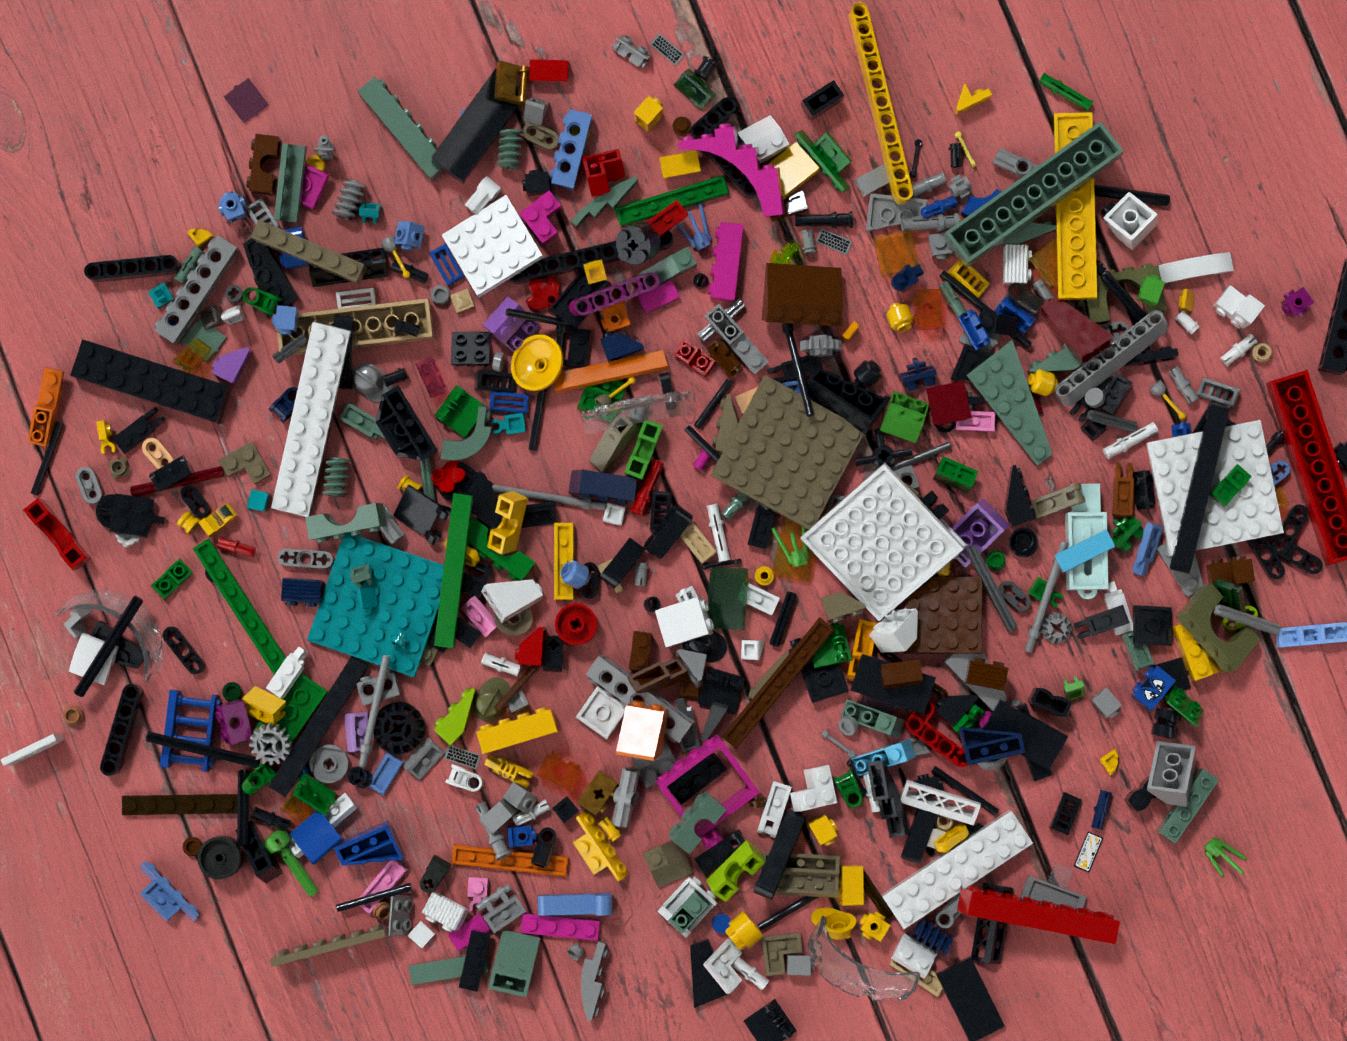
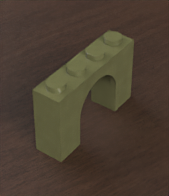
[1084,263,1167,324]
[1176,583,1261,673]

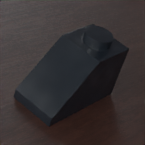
[935,695,979,726]

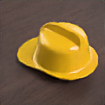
[811,907,857,940]

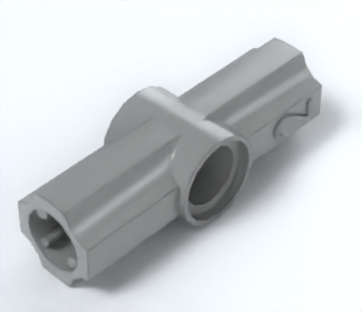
[992,148,1038,178]
[612,767,640,827]

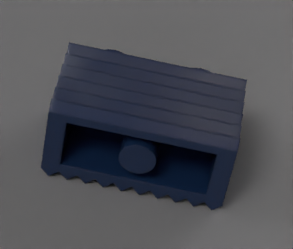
[281,578,323,607]

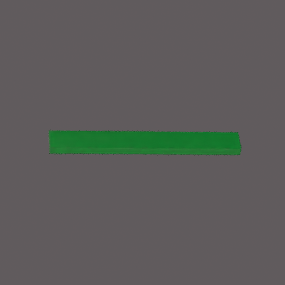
[434,493,473,649]
[192,538,287,675]

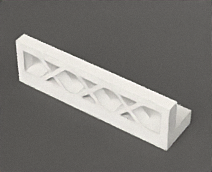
[900,780,981,826]

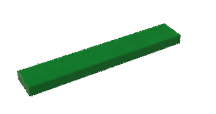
[615,175,729,227]

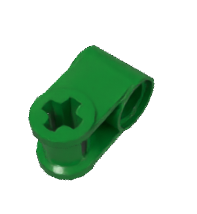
[242,287,282,316]
[242,761,277,795]
[833,769,862,808]

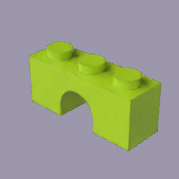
[706,840,766,902]

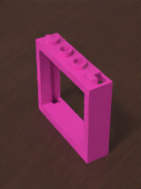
[655,735,760,837]

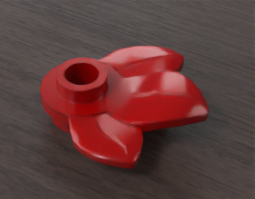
[525,276,560,310]
[431,460,466,493]

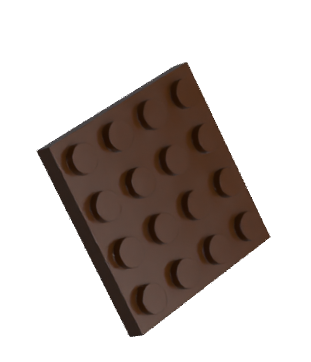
[904,577,982,654]

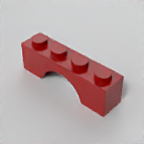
[23,498,91,570]

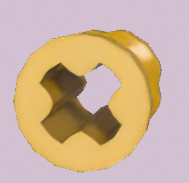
[397,474,423,491]

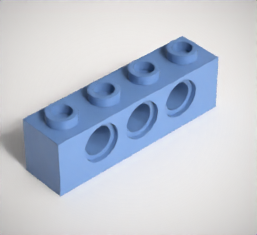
[549,109,593,191]

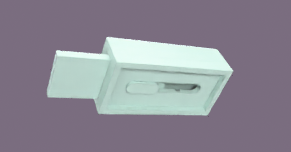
[1065,484,1108,599]

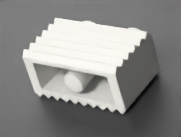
[1003,244,1032,285]
[422,892,469,932]

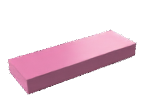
[359,860,408,915]

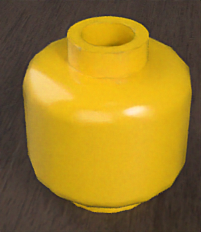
[886,303,914,332]
[1027,369,1057,396]

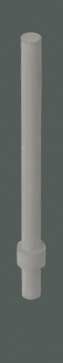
[492,484,606,510]
[1025,541,1068,653]
[358,655,391,768]

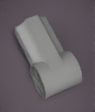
[380,504,405,544]
[934,893,961,928]

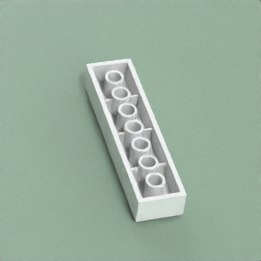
[881,810,1033,929]

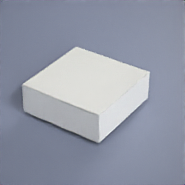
[603,503,626,526]
[408,921,435,948]

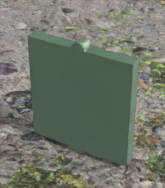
[181,317,227,362]

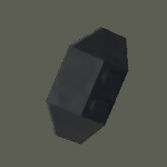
[376,385,438,461]

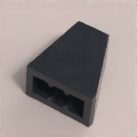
[461,470,503,529]

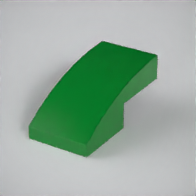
[1209,464,1252,507]

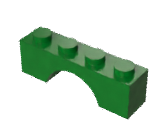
[467,517,536,581]

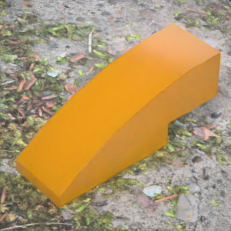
[846,619,878,681]

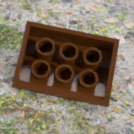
[762,263,843,327]

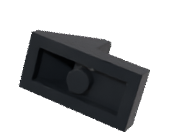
[977,310,1019,336]

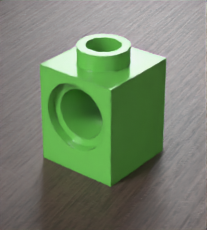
[1136,274,1165,306]

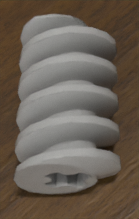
[332,178,367,221]

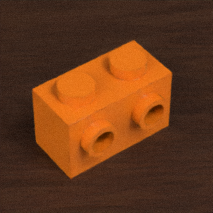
[597,290,631,332]

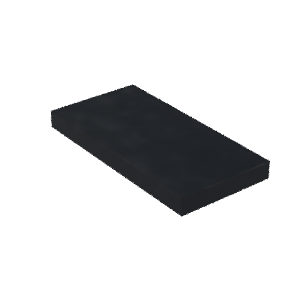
[850,654,936,714]
[983,699,1068,770]
[936,956,1005,1041]

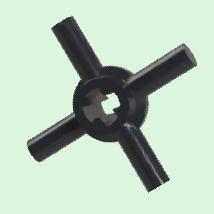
[855,428,913,467]

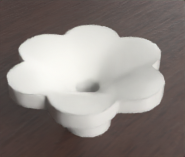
[115,533,140,548]

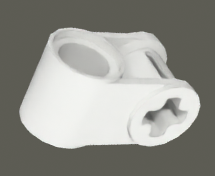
[445,764,484,792]

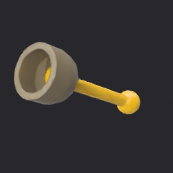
[594,377,636,411]

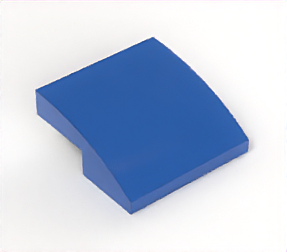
[290,810,343,865]

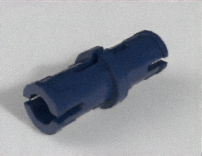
[1091,790,1112,830]

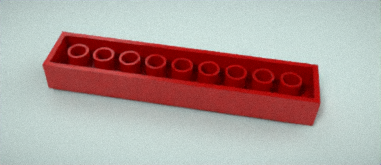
[1266,370,1347,565]

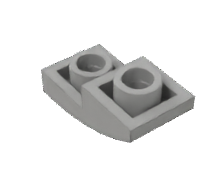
[854,164,899,197]

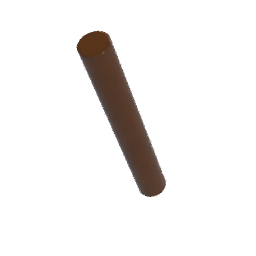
[494,665,537,712]

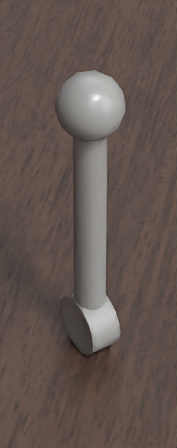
[822,730,856,758]

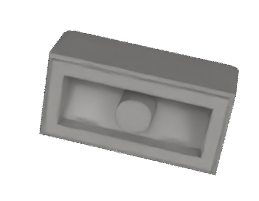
[403,737,445,781]

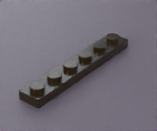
[122,794,238,815]

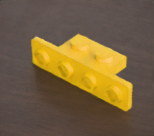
[573,810,629,882]

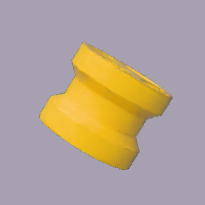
[176,510,201,535]

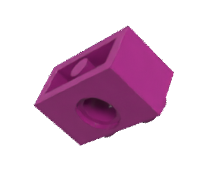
[215,700,252,745]

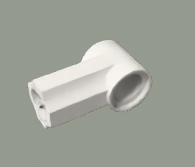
[465,176,502,215]

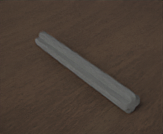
[966,545,1017,632]

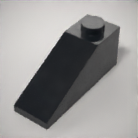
[235,820,283,884]

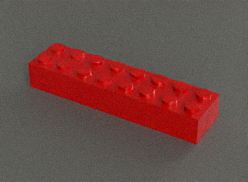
[957,886,1120,944]

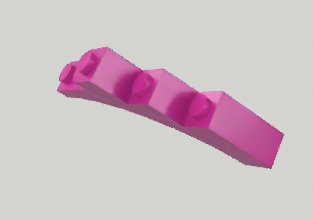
[678,123,785,217]

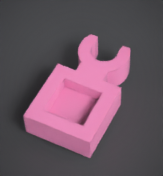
[467,877,488,911]

